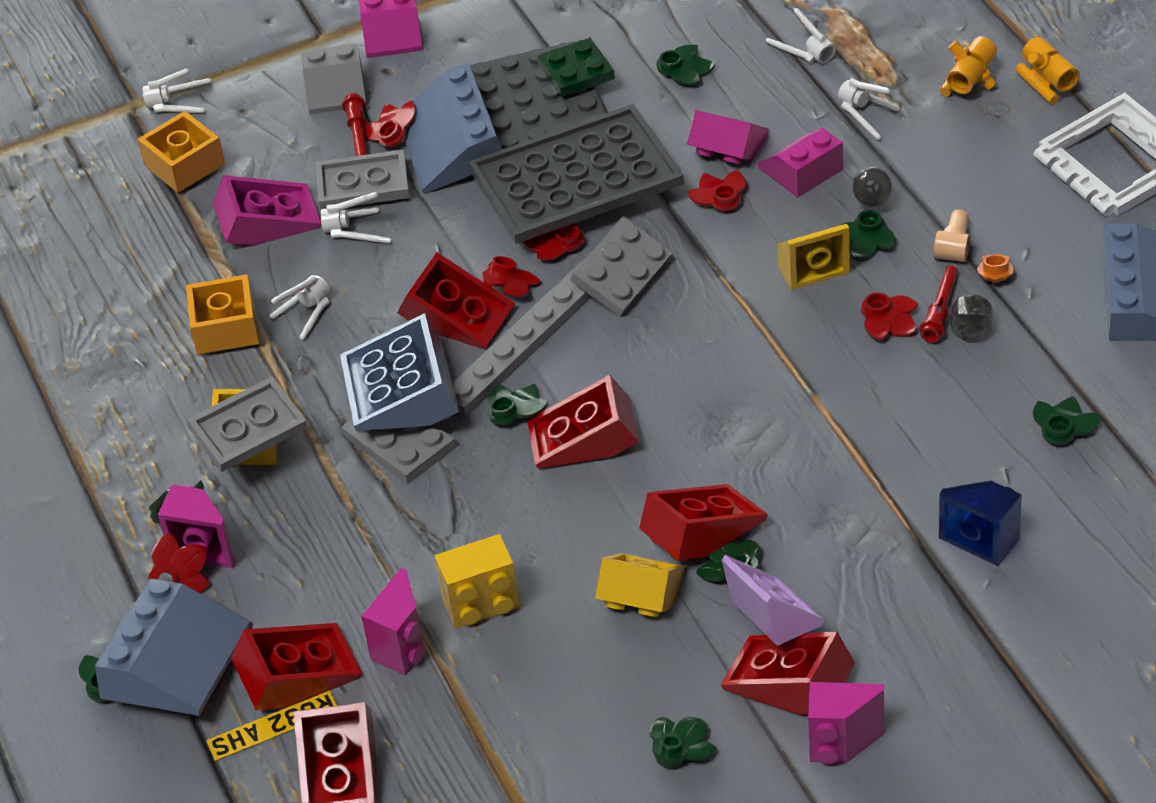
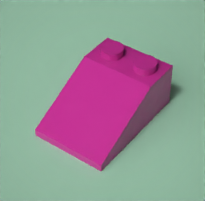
[213,175,321,245]

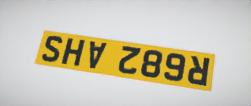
[206,690,337,761]

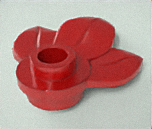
[364,100,416,148]
[687,170,746,211]
[523,224,584,260]
[482,256,541,297]
[861,292,918,340]
[148,533,209,593]

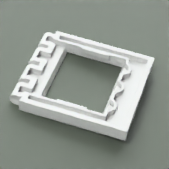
[1033,93,1156,217]

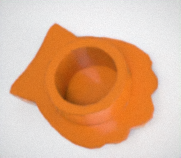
[977,254,1014,284]

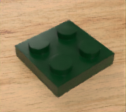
[537,37,615,97]

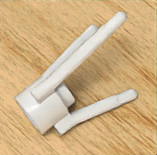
[766,8,836,64]
[143,69,212,113]
[838,78,900,140]
[321,192,392,244]
[269,275,330,340]

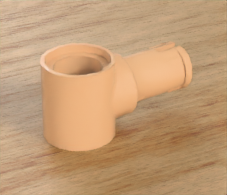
[934,210,970,262]

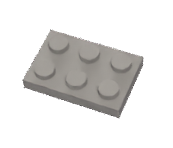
[315,150,410,210]
[570,216,673,317]
[187,376,307,472]
[341,419,456,484]

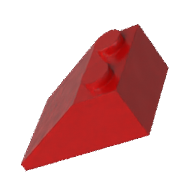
[397,252,515,350]
[527,375,639,469]
[639,484,768,562]
[231,623,362,710]
[721,632,855,714]
[294,702,377,803]

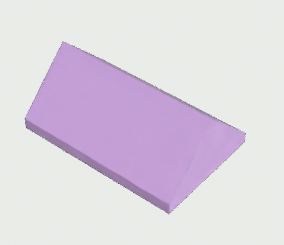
[722,555,825,645]

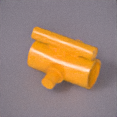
[939,37,997,97]
[1015,37,1080,105]

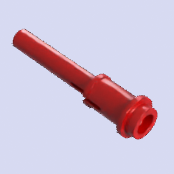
[342,93,367,156]
[919,265,958,343]

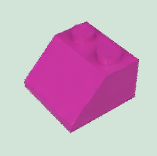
[359,0,423,58]
[687,110,769,164]
[758,128,843,198]
[158,485,235,568]
[361,568,425,675]
[808,682,884,764]

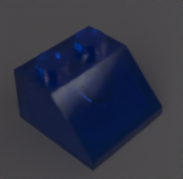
[939,480,1022,566]

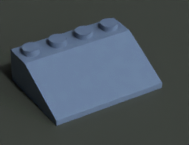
[404,62,502,194]
[1102,223,1156,341]
[340,313,459,431]
[95,579,251,716]

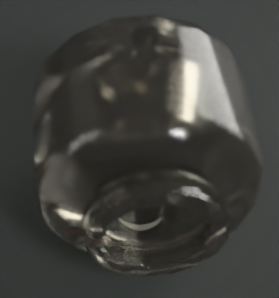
[852,167,892,207]
[950,294,993,342]

